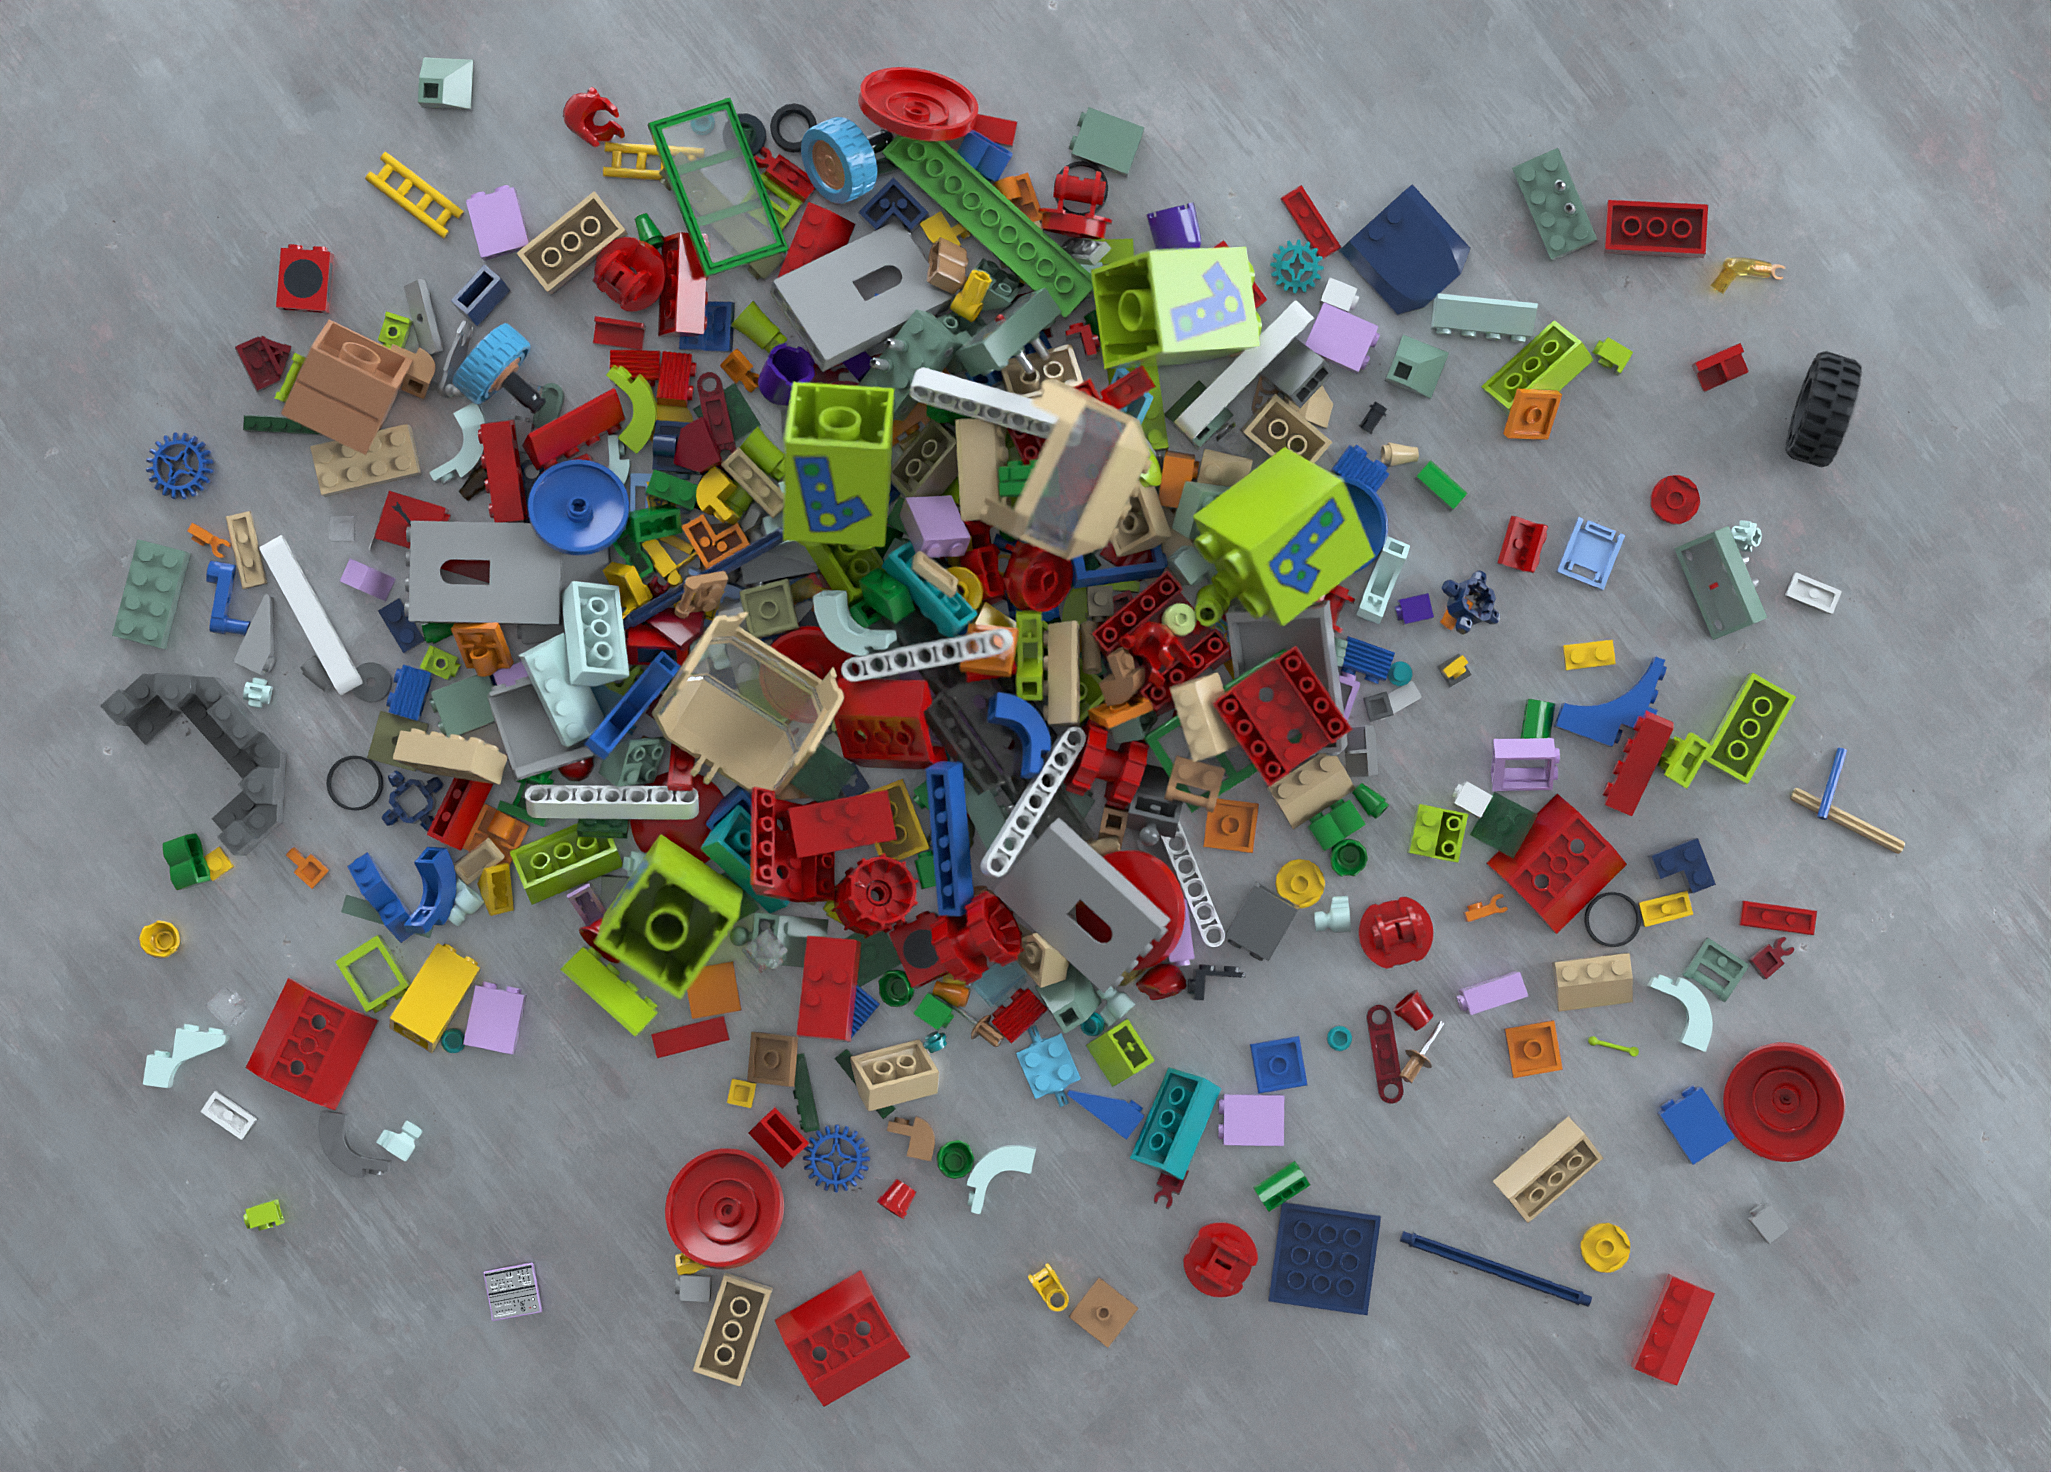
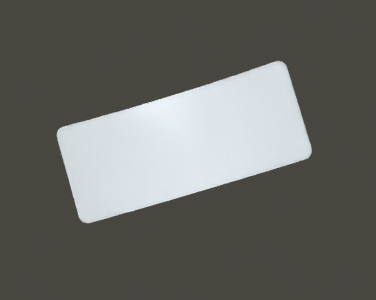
[1381,681,1422,720]

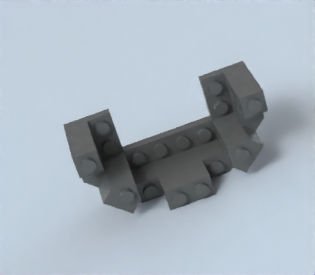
[100,673,287,856]

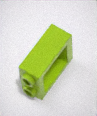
[335,935,411,1013]

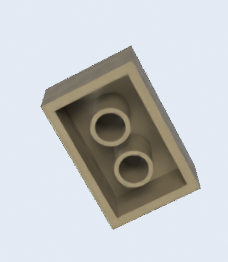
[891,419,958,497]

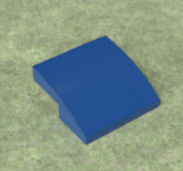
[679,301,735,352]

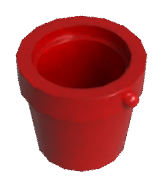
[1393,990,1434,1031]
[877,1179,916,1219]

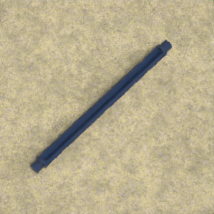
[623,527,787,631]
[1400,1231,1592,1307]

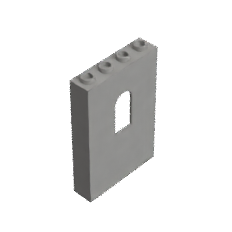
[770,220,952,372]
[404,521,563,626]
[1226,601,1348,757]
[993,818,1170,993]

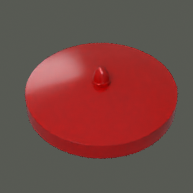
[858,67,978,141]
[1075,850,1185,971]
[1723,1042,1846,1162]
[665,1148,784,1269]

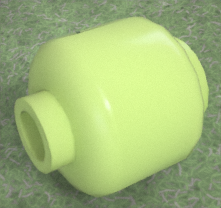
[1162,603,1197,637]

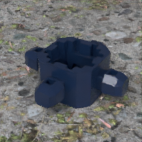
[1442,570,1501,635]
[382,770,444,832]

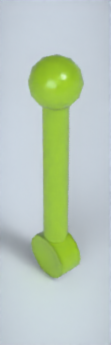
[1588,1036,1639,1057]

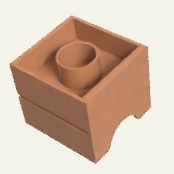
[281,319,413,455]

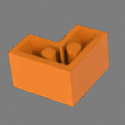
[1159,450,1199,508]
[682,514,750,569]

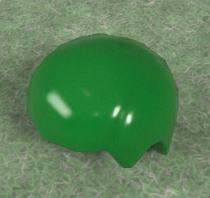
[1330,839,1368,877]
[878,969,915,1007]
[936,1140,975,1179]

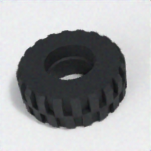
[1785,351,1862,468]

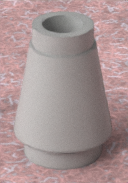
[300,655,333,692]

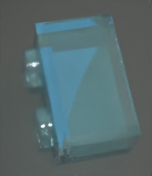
[971,960,1028,1008]

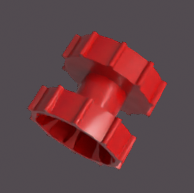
[1063,719,1149,810]
[832,853,918,939]
[930,891,1024,985]

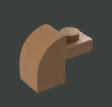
[390,344,435,399]
[1099,647,1145,706]
[1096,804,1129,851]
[887,1116,935,1161]

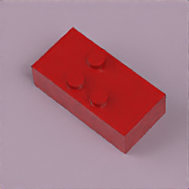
[1604,200,1708,258]
[788,790,897,859]
[796,935,861,1042]

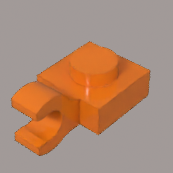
[720,348,759,393]
[187,523,231,559]
[286,847,330,889]
[1463,894,1508,922]

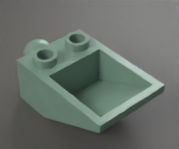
[730,912,828,967]

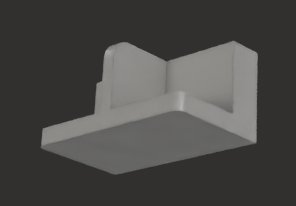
[1345,725,1379,777]

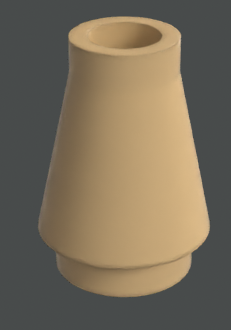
[1381,442,1419,467]

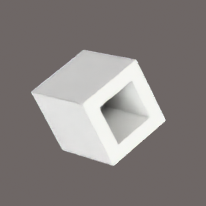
[1319,278,1359,313]
[1452,781,1492,818]

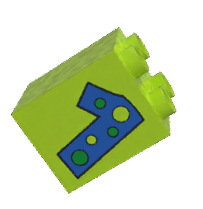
[1091,247,1262,369]
[783,382,894,550]
[1192,447,1374,626]
[595,834,743,1000]

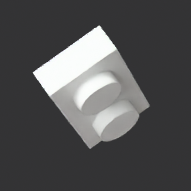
[1785,572,1842,614]
[201,1091,257,1140]

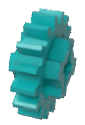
[1270,239,1324,294]

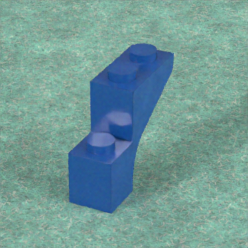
[347,852,414,943]

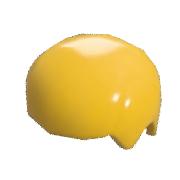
[139,921,181,958]

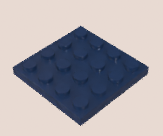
[1268,1202,1381,1315]

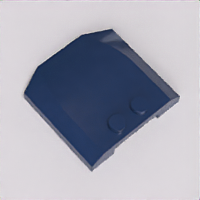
[1339,184,1471,316]

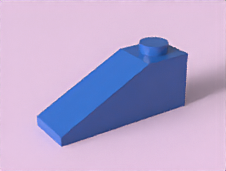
[1067,1089,1144,1140]

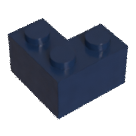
[858,177,929,234]
[1648,838,1716,894]

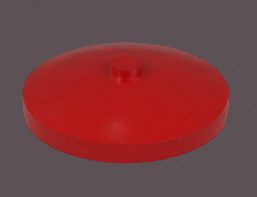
[760,626,860,723]
[630,772,724,864]

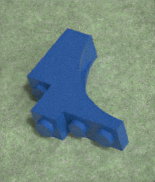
[585,651,681,760]
[1554,657,1667,747]

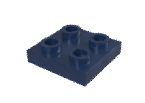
[652,420,700,474]

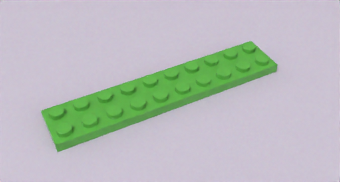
[882,135,1093,320]

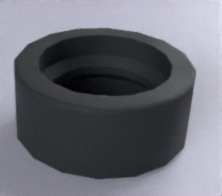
[770,103,817,153]

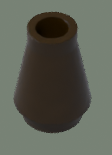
[459,465,488,501]

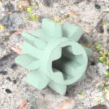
[1731,520,1762,552]
[243,677,272,709]
[622,851,647,877]

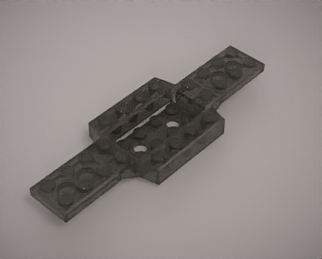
[881,600,1095,842]

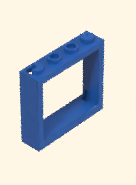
[1058,506,1167,589]

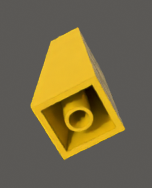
[389,943,480,1053]

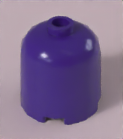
[1146,202,1201,251]
[758,343,815,406]

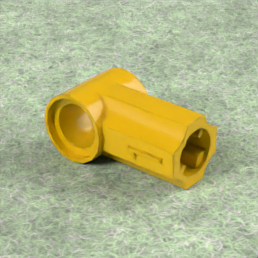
[950,269,992,323]

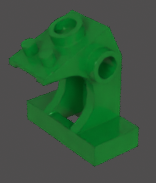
[497,771,554,827]

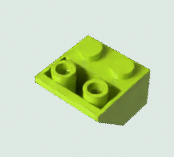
[1407,804,1468,863]
[1086,1018,1155,1087]

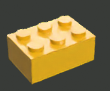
[861,778,930,861]

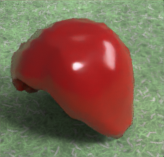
[1136,963,1187,1000]

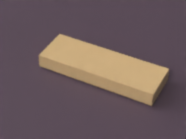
[721,447,784,519]
[226,511,268,590]

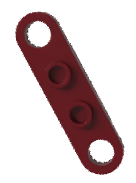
[697,372,736,470]
[1366,1005,1404,1104]

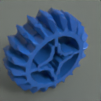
[146,432,214,500]
[803,1124,870,1192]

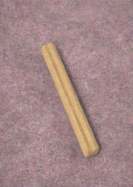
[1790,788,1905,854]

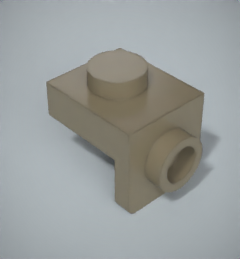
[1085,586,1114,623]

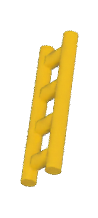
[603,142,704,180]
[365,152,464,239]

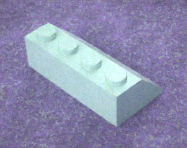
[1431,293,1538,342]
[561,581,629,686]
[519,633,605,747]

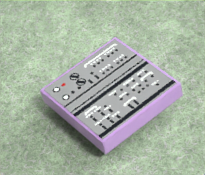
[483,1262,542,1321]

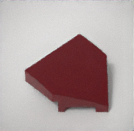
[235,336,292,393]
[673,417,723,474]
[649,607,706,651]

